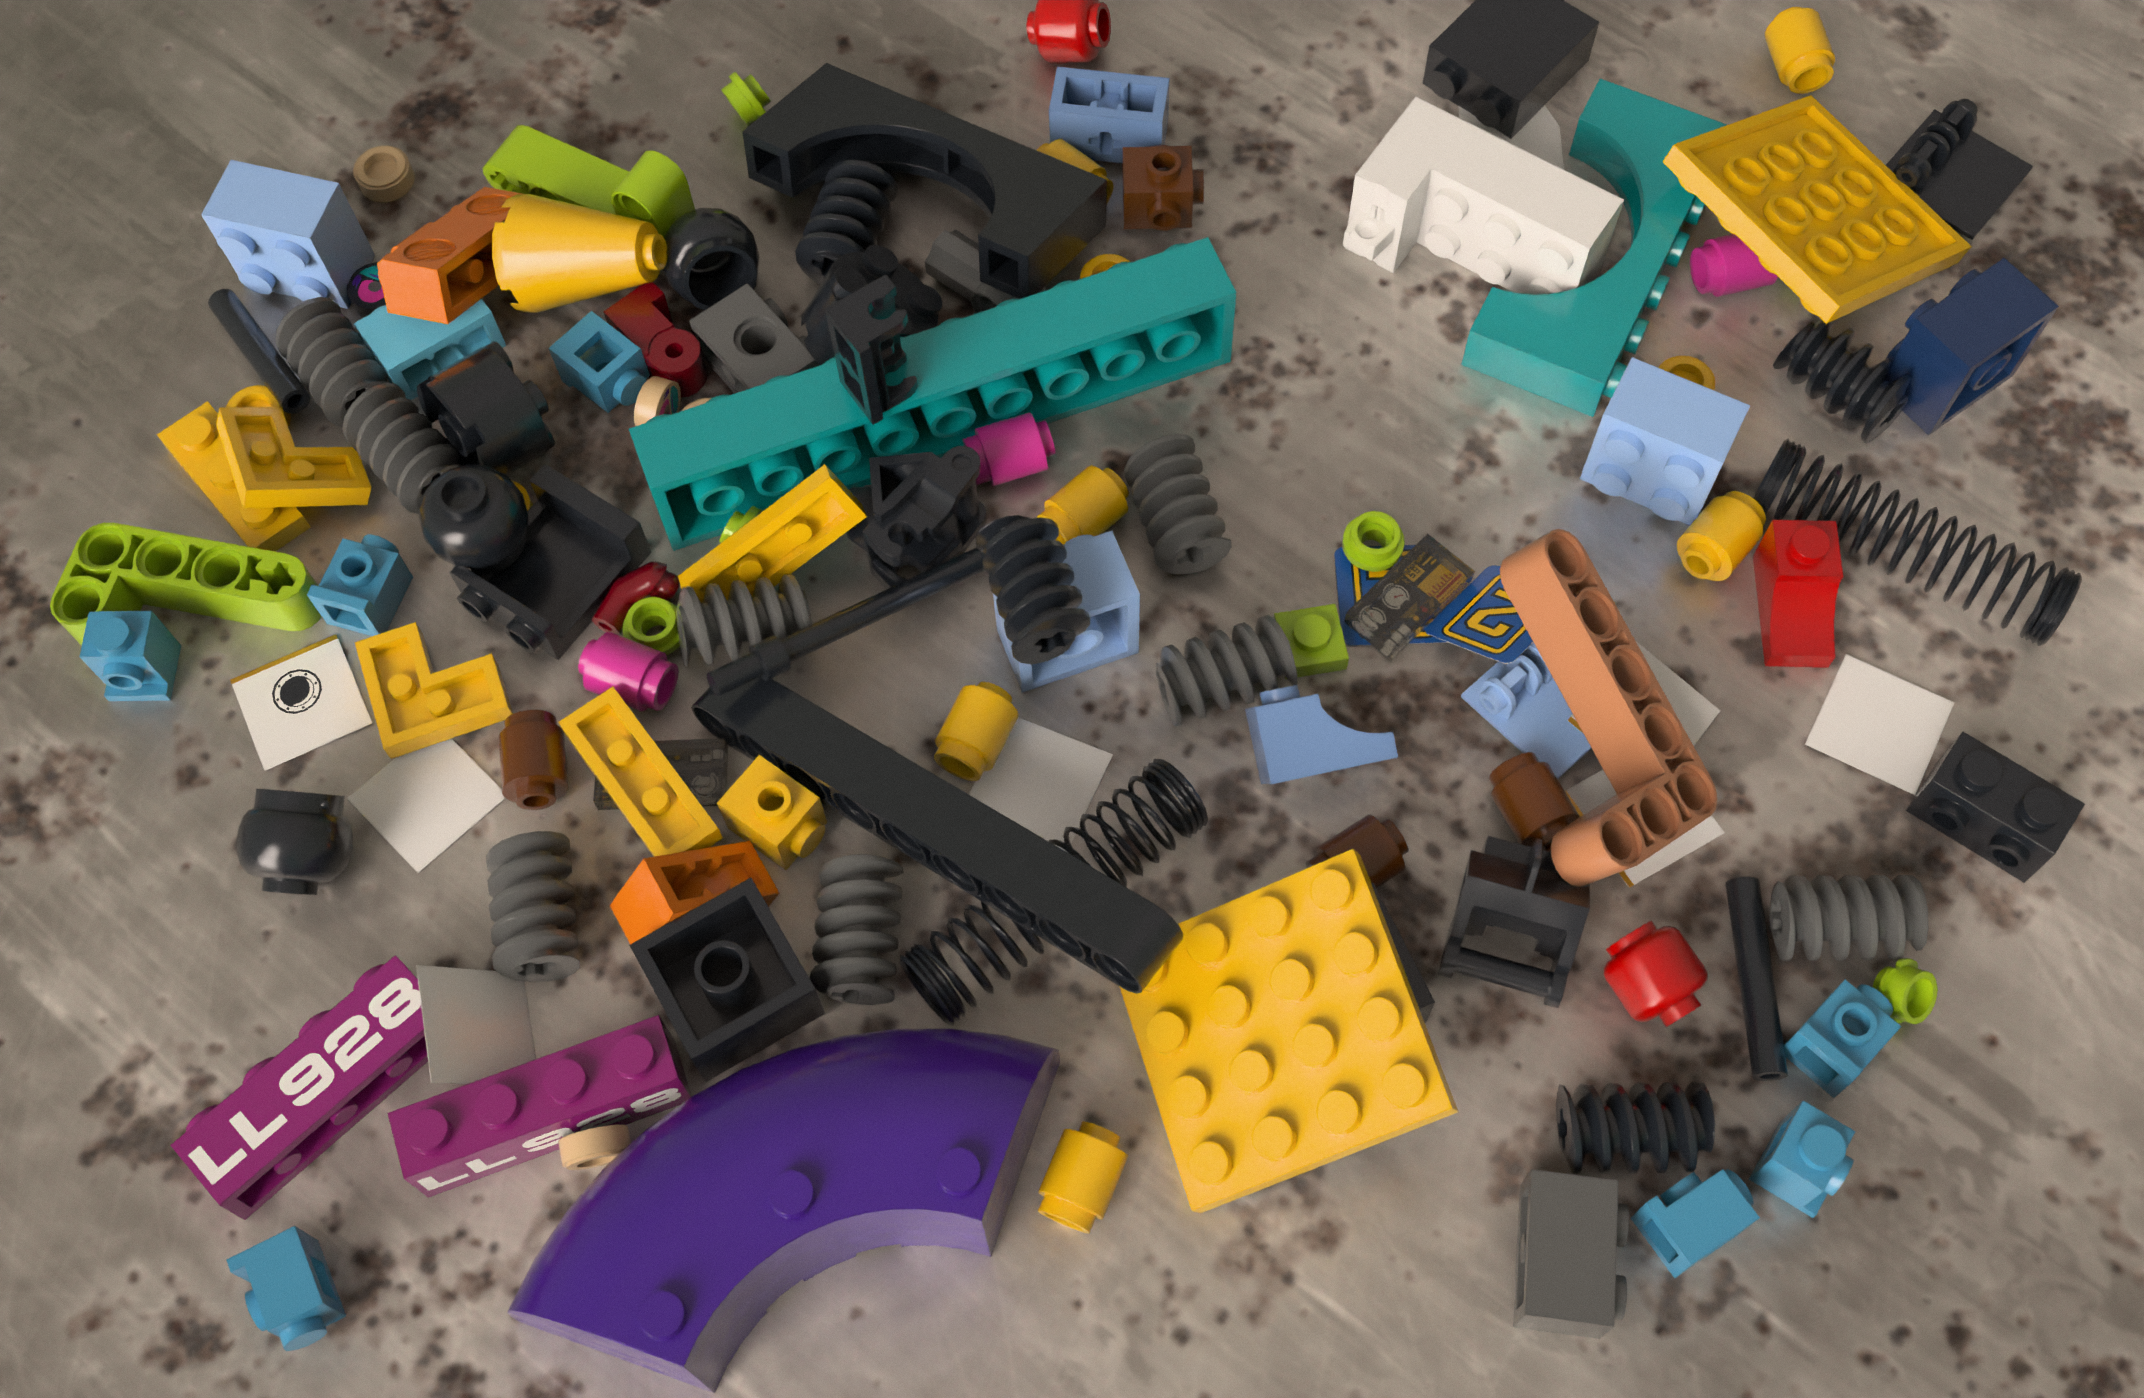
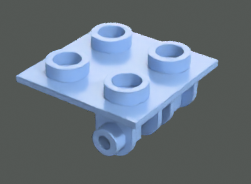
[1461,642,1592,779]

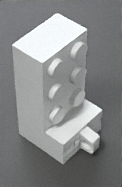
[1343,96,1624,295]

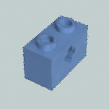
[1049,67,1170,163]

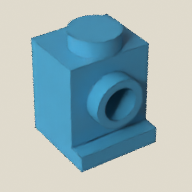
[548,311,650,413]
[307,534,413,636]
[79,611,181,701]
[1784,979,1902,1098]
[1749,1101,1856,1218]
[1630,1169,1760,1278]
[226,1226,346,1351]

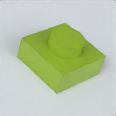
[1274,604,1349,680]

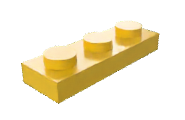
[156,401,311,552]
[678,464,867,603]
[558,686,723,857]

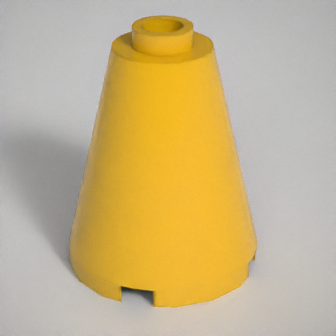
[492,194,667,313]

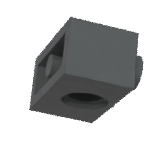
[689,283,820,394]

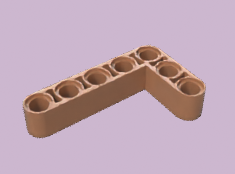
[1500,529,1717,887]

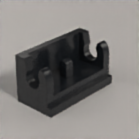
[825,275,918,425]

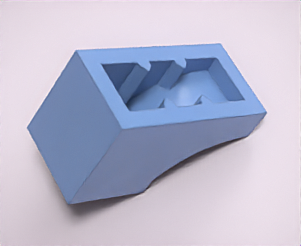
[1245,685,1398,784]

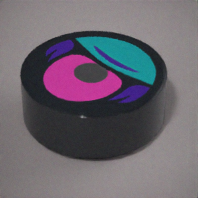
[347,262,386,318]

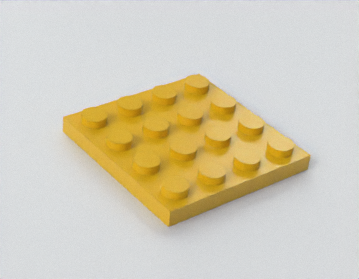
[1663,95,1972,324]
[1119,849,1459,1213]

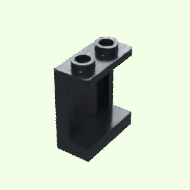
[449,464,652,660]

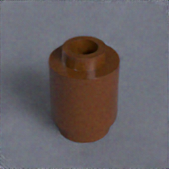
[499,710,568,810]
[1489,752,1580,852]
[1306,814,1409,888]

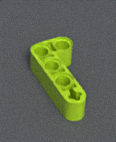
[482,125,695,237]
[50,523,322,646]

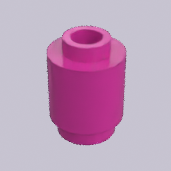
[1690,234,1778,297]
[962,412,1056,487]
[578,632,679,712]

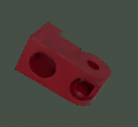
[603,282,707,398]

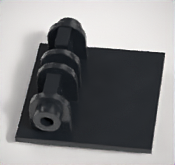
[1886,99,2033,240]

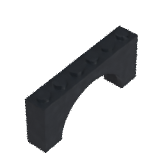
[742,63,1107,299]

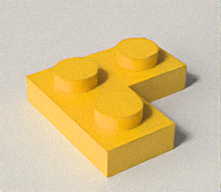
[216,407,371,508]
[355,622,513,759]

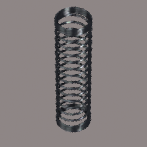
[1753,439,2082,646]
[900,759,1208,1025]

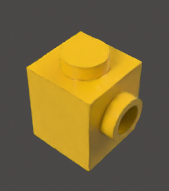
[717,755,827,870]

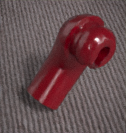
[592,561,680,635]

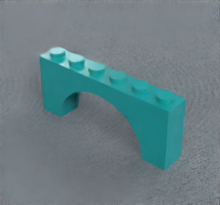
[1461,78,1727,417]

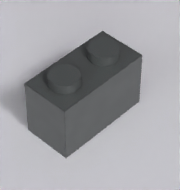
[1513,1169,1629,1339]

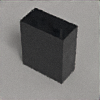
[1422,0,1599,139]

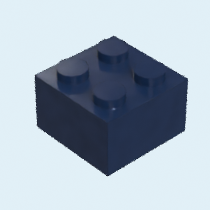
[1886,258,2059,436]

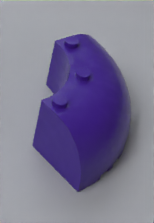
[507,1029,1060,1393]

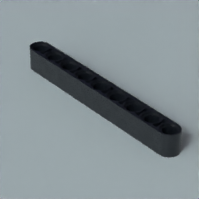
[691,677,1184,994]

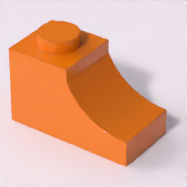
[610,841,780,944]

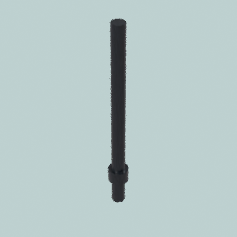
[706,547,985,697]

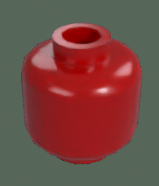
[1026,0,1111,64]
[1603,920,1708,1027]

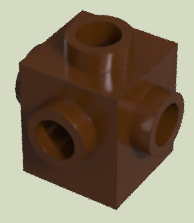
[1122,145,1204,231]

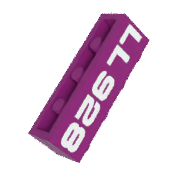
[170,955,428,1220]
[387,1015,692,1198]

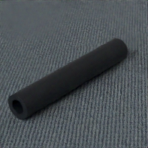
[208,289,310,414]
[1725,876,1788,1081]

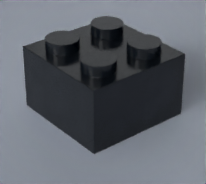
[629,878,826,1082]

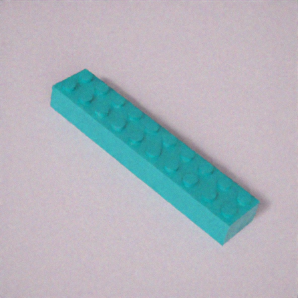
[629,237,1237,551]

